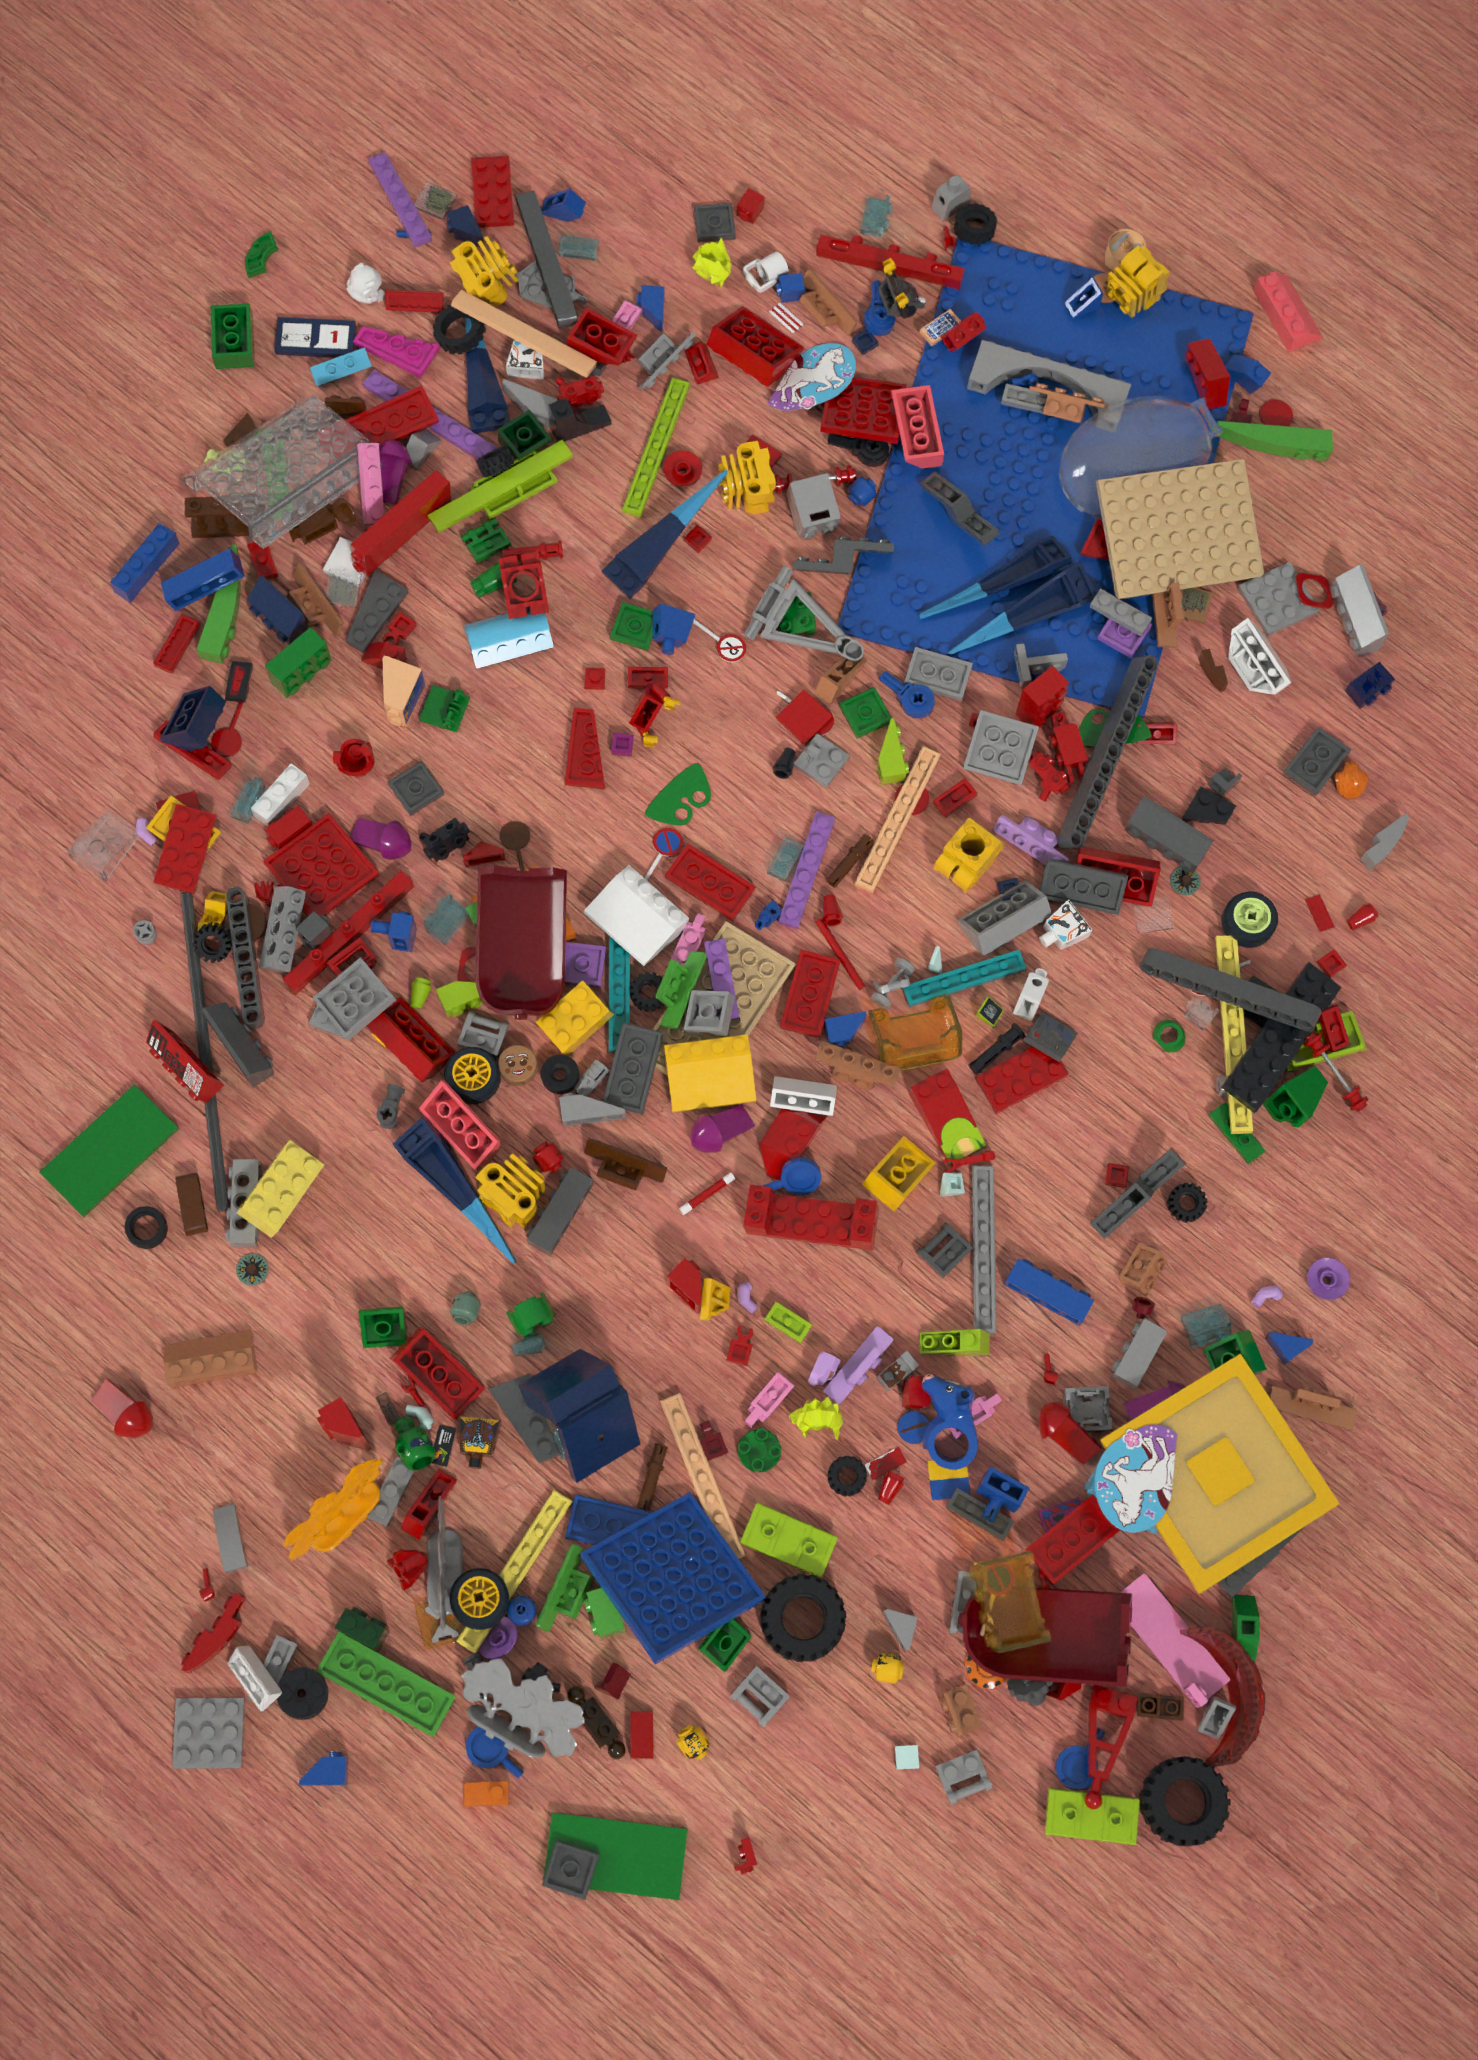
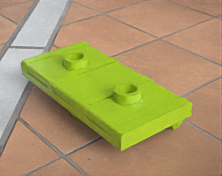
[470,450,558,520]
[1286,1011,1367,1073]
[740,1502,838,1578]
[1044,1788,1140,1845]

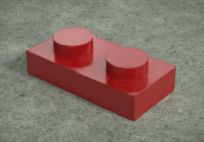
[247,539,279,580]
[628,667,668,689]
[933,778,977,818]
[1319,1005,1350,1052]

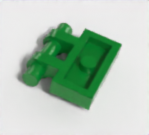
[460,519,511,564]

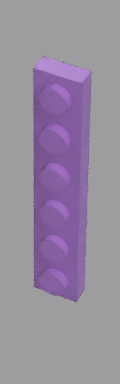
[368,152,432,248]
[778,811,836,930]

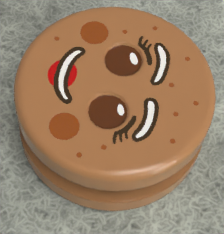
[498,1045,538,1086]

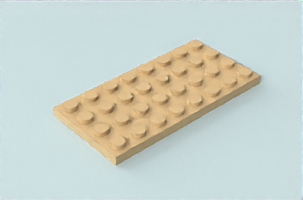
[653,921,796,1076]

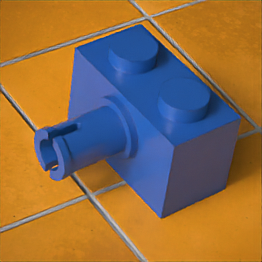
[371,911,417,952]
[976,1466,1029,1522]

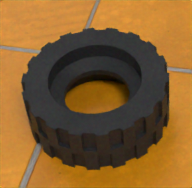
[953,203,997,245]

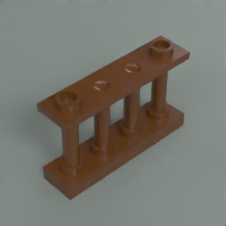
[185,495,272,538]

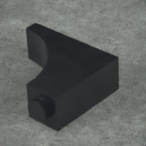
[548,398,612,442]

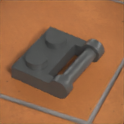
[916,1222,973,1279]

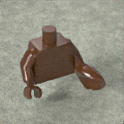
[289,494,356,545]

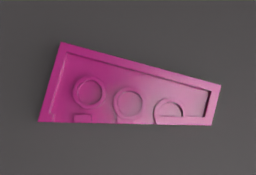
[353,326,440,378]

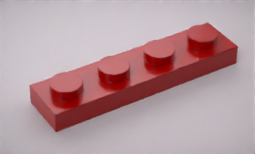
[153,720,232,780]

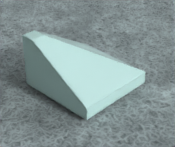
[928,946,942,975]
[940,1173,965,1197]

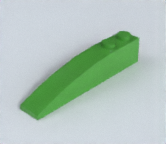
[1213,421,1333,461]
[197,544,241,664]

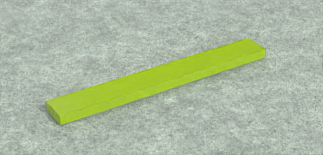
[622,377,690,518]
[428,440,573,534]

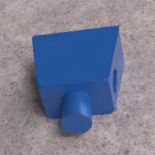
[653,603,695,655]

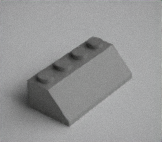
[1330,564,1389,656]
[957,880,1052,955]

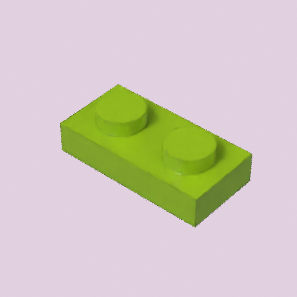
[764,1302,812,1344]

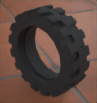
[433,305,486,355]

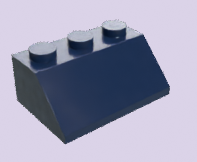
[247,575,308,645]
[160,686,226,751]

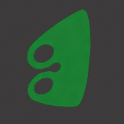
[1078,709,1151,747]
[645,763,711,825]

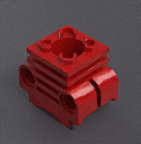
[499,551,549,619]

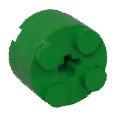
[506,1292,556,1338]

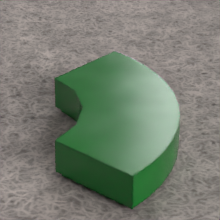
[245,231,278,278]

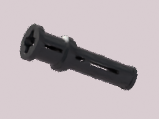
[968,1023,1026,1075]

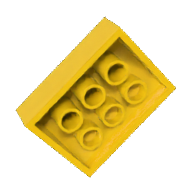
[664,1034,756,1113]

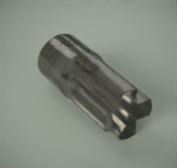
[375,1392,400,1425]

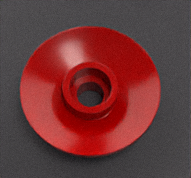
[663,451,702,487]

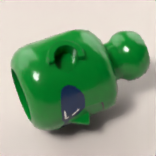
[394,1416,436,1471]

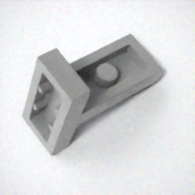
[1014,644,1068,689]

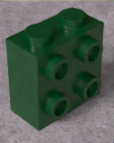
[335,1606,389,1652]

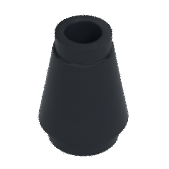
[773,748,795,779]

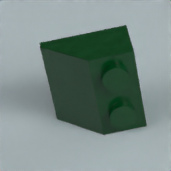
[497,410,552,461]

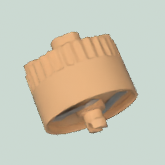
[1104,229,1146,272]

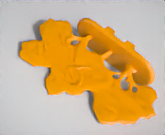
[283,1458,383,1561]

